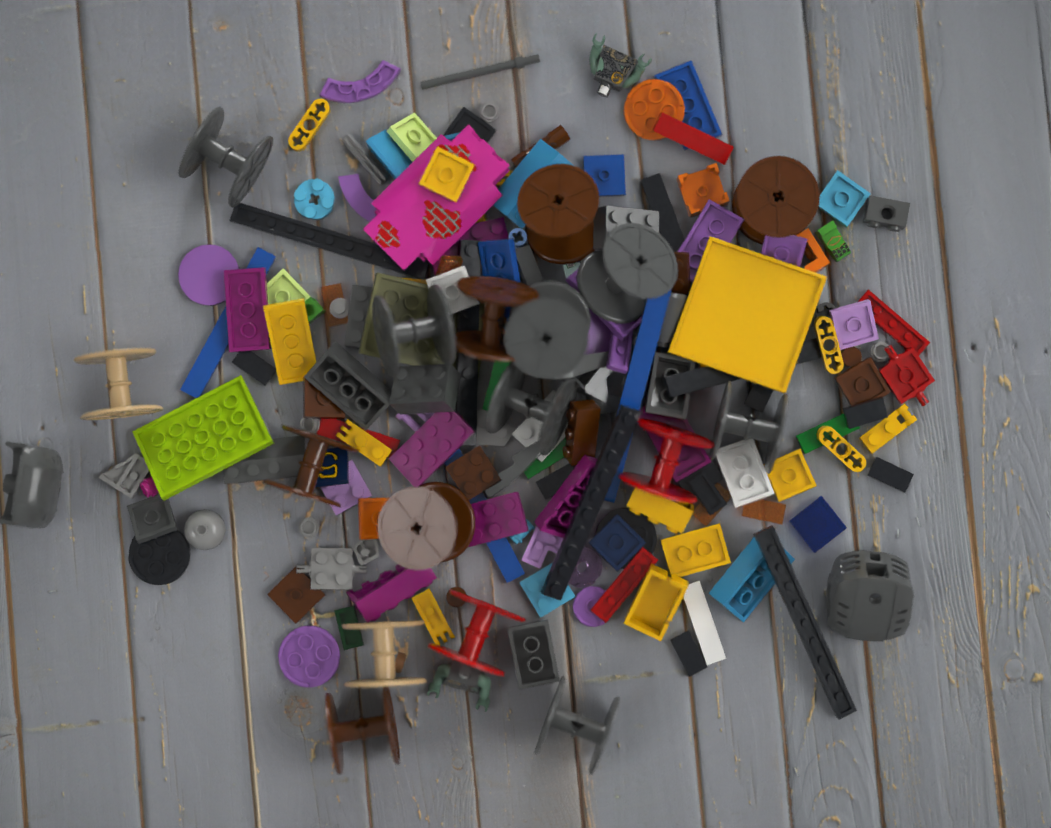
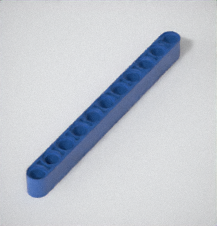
[604,288,672,503]

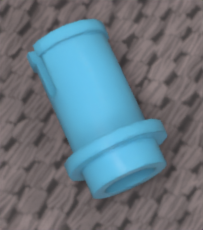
[509,519,535,545]

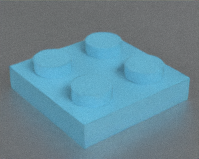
[818,170,871,228]
[519,562,575,618]

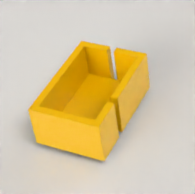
[626,487,694,534]
[624,563,689,641]

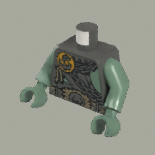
[589,33,652,97]
[427,660,491,712]

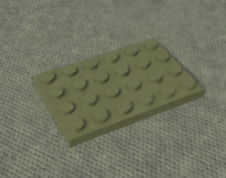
[358,272,486,375]

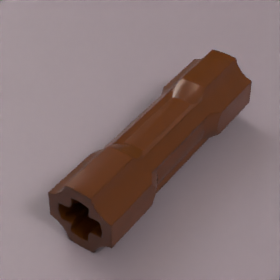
[511,125,570,168]

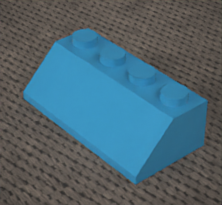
[366,130,412,179]
[493,139,574,229]
[709,530,795,623]

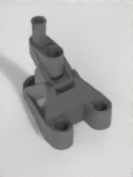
[549,351,621,426]

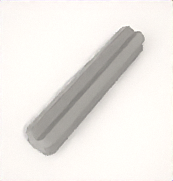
[342,134,388,185]

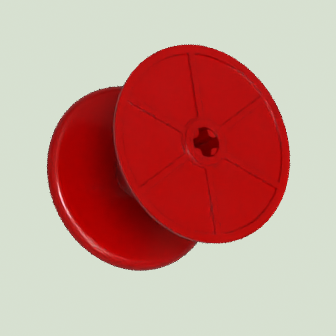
[618,418,715,503]
[428,589,526,676]

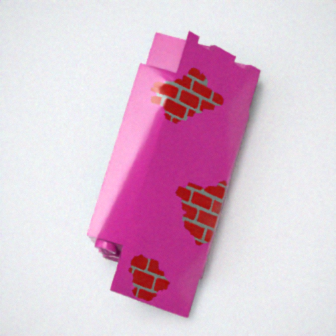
[363,124,510,270]

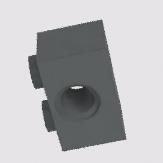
[863,195,910,232]

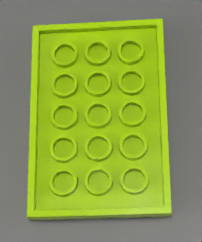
[132,375,274,501]

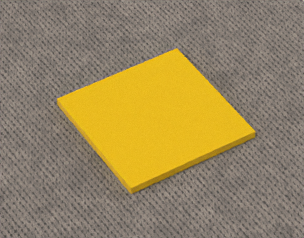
[668,236,827,394]

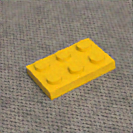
[660,523,731,577]

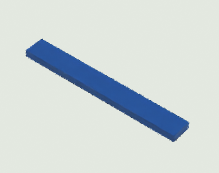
[180,247,276,398]
[445,448,525,583]

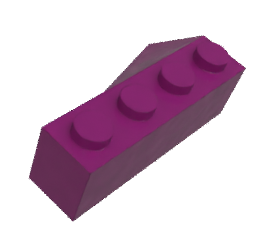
[346,564,437,623]

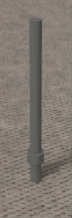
[420,54,540,90]

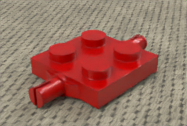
[878,345,935,406]

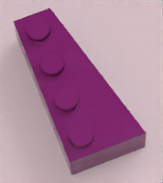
[534,455,597,538]

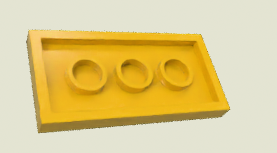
[263,298,317,385]

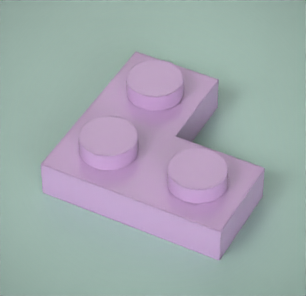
[521,526,563,569]

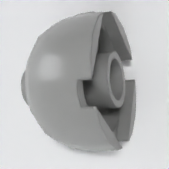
[184,509,226,550]

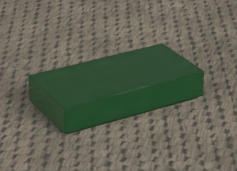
[334,605,364,650]

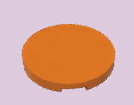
[624,79,685,141]

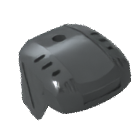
[0,442,64,528]
[827,550,914,642]

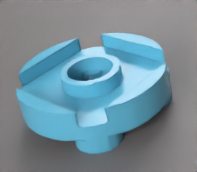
[294,179,335,220]

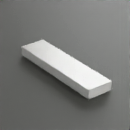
[683,581,726,665]

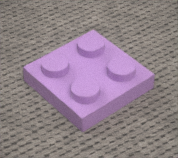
[829,299,879,350]
[321,460,372,516]

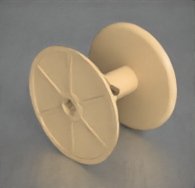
[74,348,163,420]
[342,620,427,687]

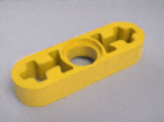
[288,99,330,152]
[814,316,844,374]
[817,426,866,472]

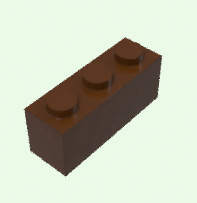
[563,400,601,466]

